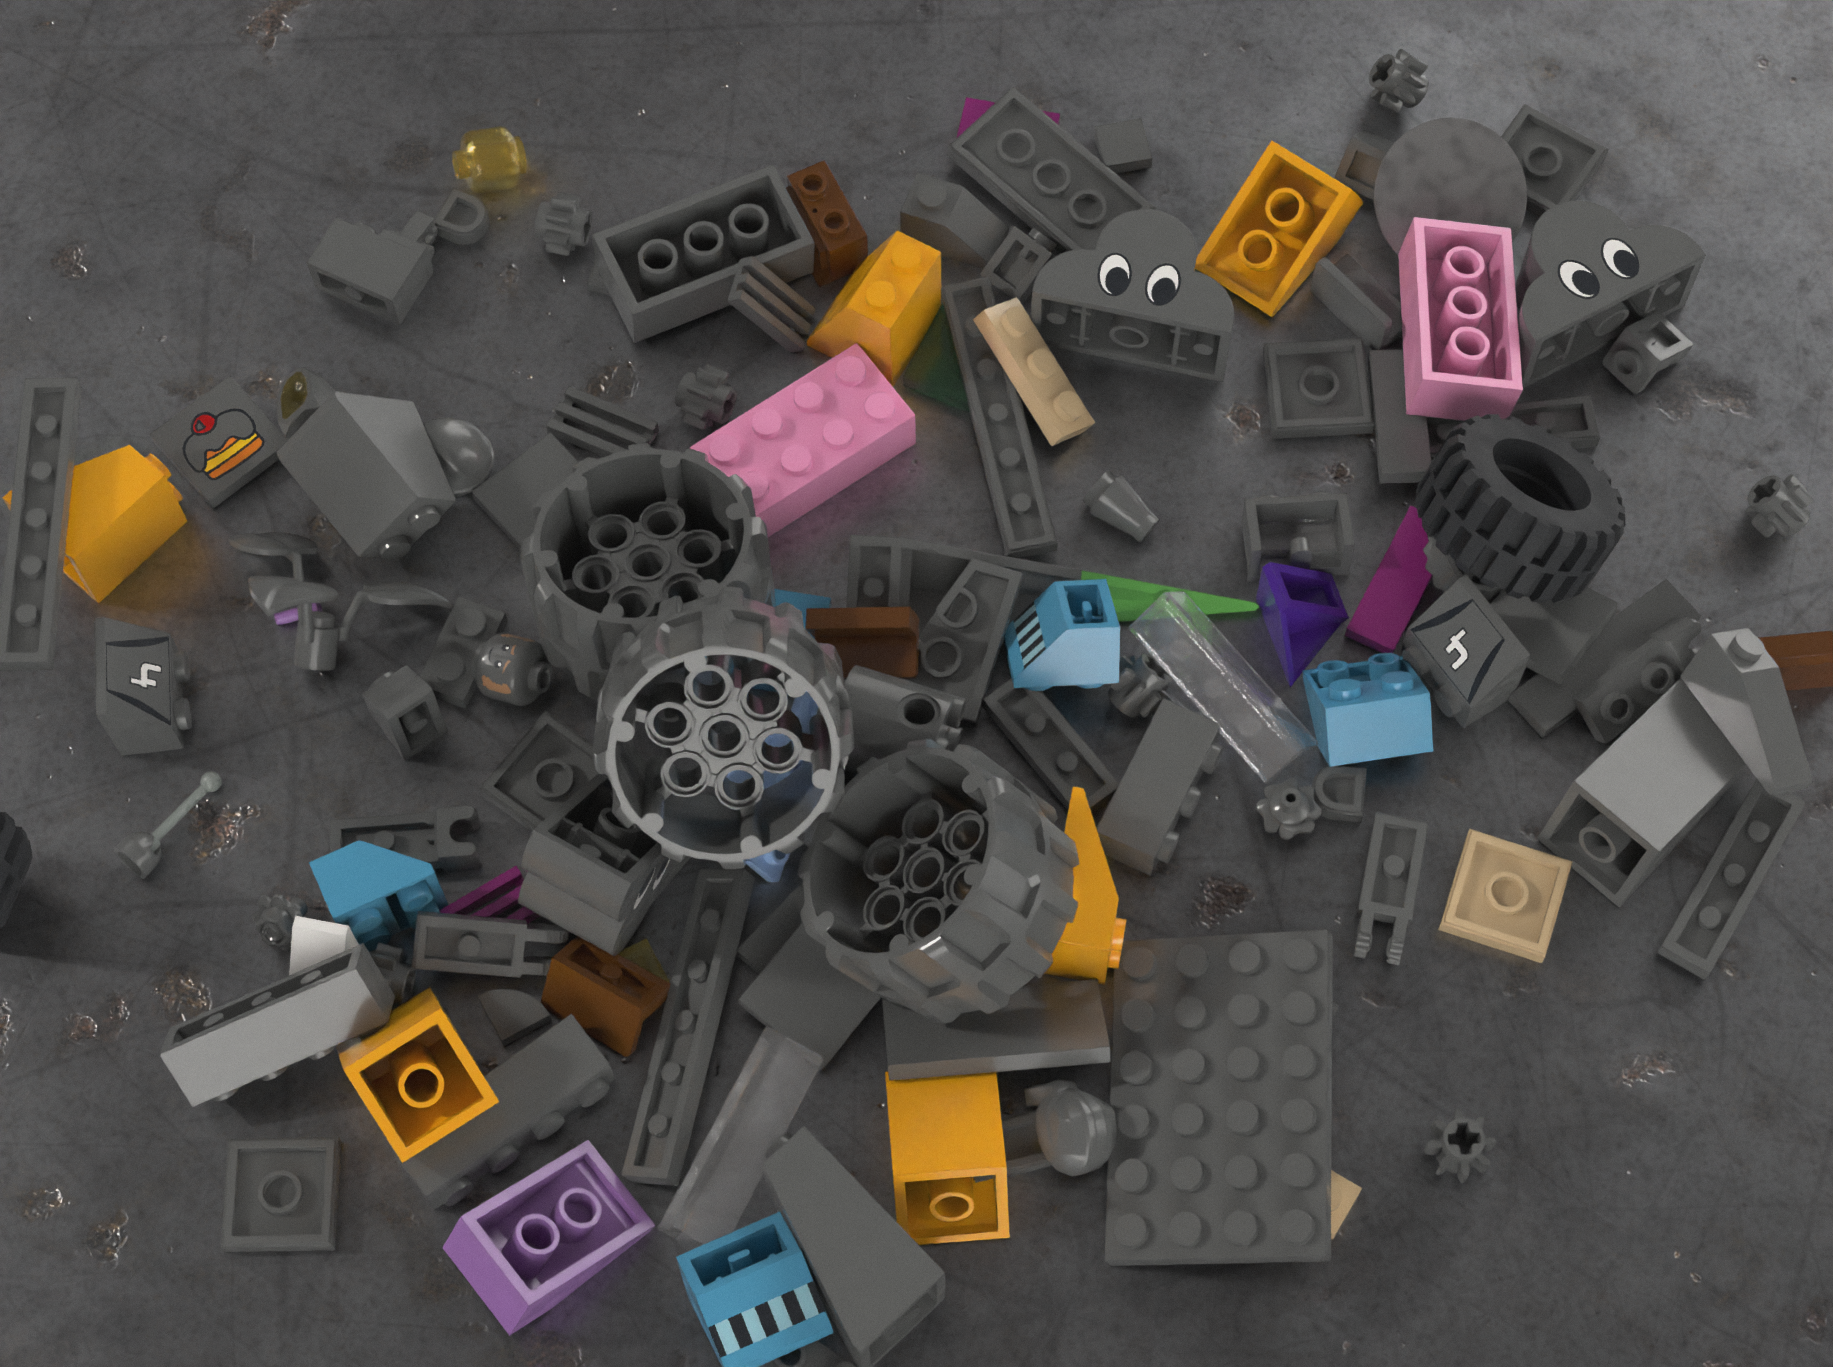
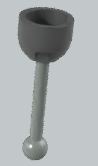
[113,771,222,878]

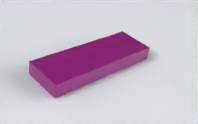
[1344,505,1433,654]

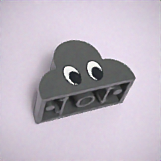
[1515,201,1706,388]
[1031,209,1234,382]
[518,773,676,956]

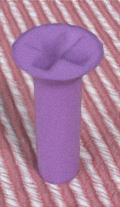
[274,603,323,626]

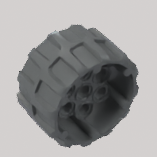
[520,443,776,701]
[592,586,854,870]
[798,739,1079,1023]

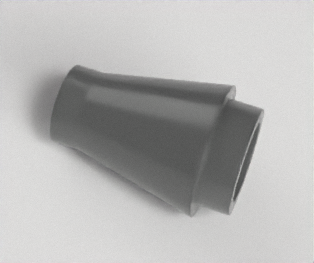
[1083,470,1160,543]

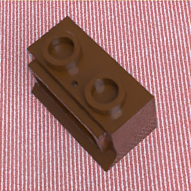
[786,160,868,287]

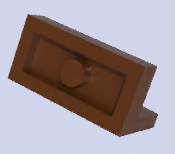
[806,607,919,680]
[1758,630,1833,691]
[540,936,671,1057]

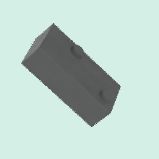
[592,164,815,343]

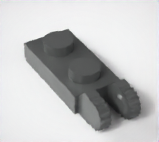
[1353,812,1429,965]
[412,911,569,978]

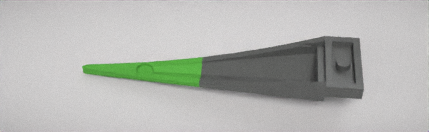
[846,535,1260,634]

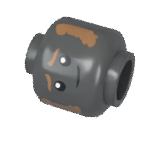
[471,633,553,706]

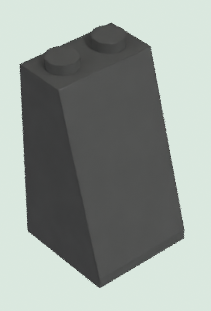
[1537,679,1748,908]
[762,1126,945,1367]

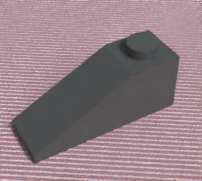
[1680,628,1813,796]

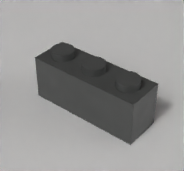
[1097,698,1224,876]

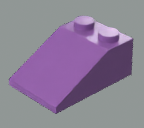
[443,1140,655,1336]

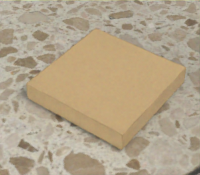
[1438,829,1573,963]

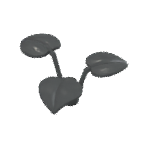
[229,532,454,670]

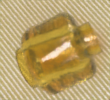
[452,126,527,193]

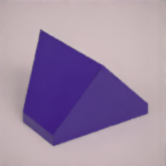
[1256,562,1349,687]

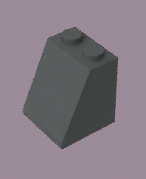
[277,391,456,561]

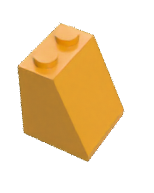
[807,230,941,387]
[2,445,187,604]
[336,987,499,1163]
[885,1072,1010,1245]

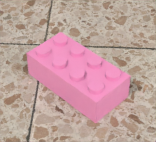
[1398,217,1523,421]
[690,343,916,537]

